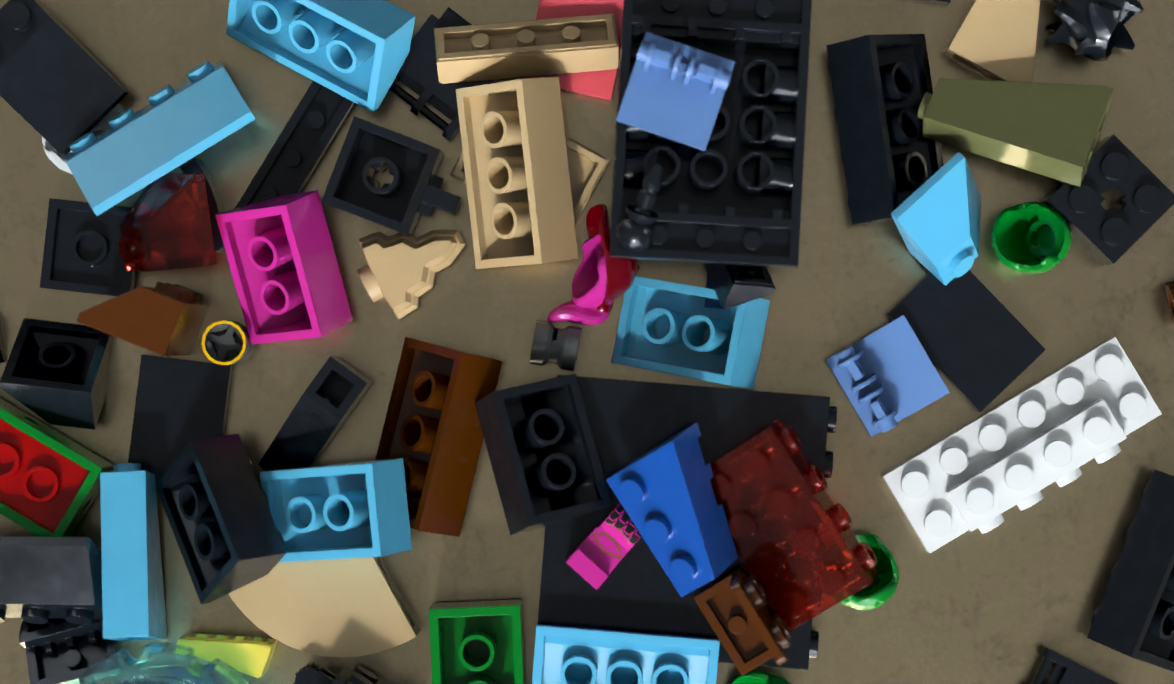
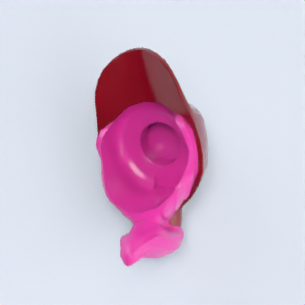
[547,204,640,325]

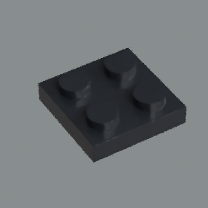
[40,198,142,296]

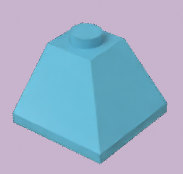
[891,152,981,286]

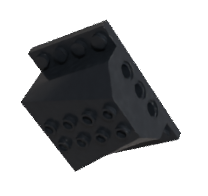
[609,0,812,269]

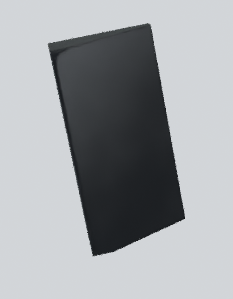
[704,263,775,308]

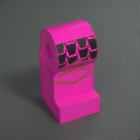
[566,502,641,590]

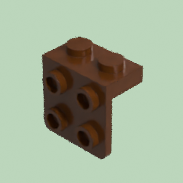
[693,567,792,676]

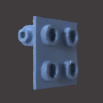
[616,32,735,151]
[826,315,950,437]

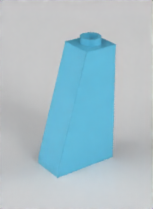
[100,463,167,641]

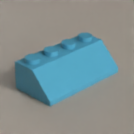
[226,0,415,113]
[66,60,255,216]

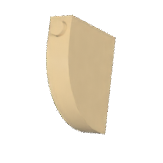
[228,557,420,658]

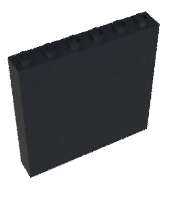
[538,374,837,670]

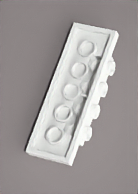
[881,337,1162,553]

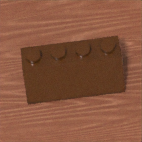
[375,337,502,537]

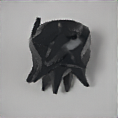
[1045,0,1144,61]

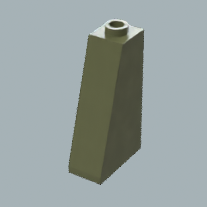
[918,78,1114,187]

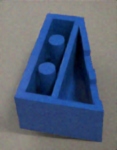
[606,422,738,597]

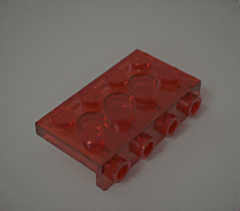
[710,420,878,631]

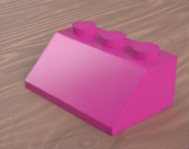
[215,190,353,344]

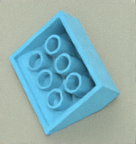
[532,624,720,684]

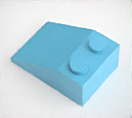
[611,276,770,389]
[259,458,412,562]

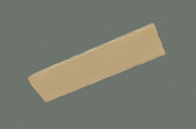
[434,13,619,84]

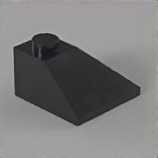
[0,318,113,430]

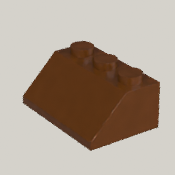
[76,281,209,356]

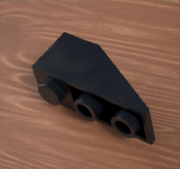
[258,356,373,471]

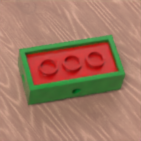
[0,398,114,537]

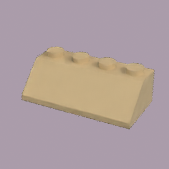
[456,77,579,269]

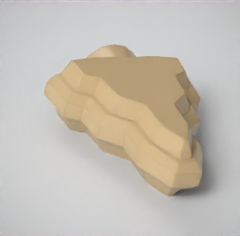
[357,230,466,320]

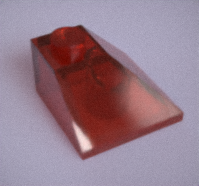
[119,173,217,272]

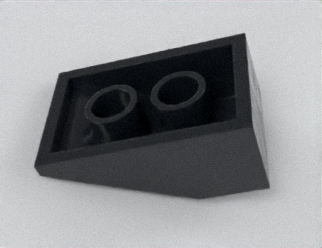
[0,0,128,156]

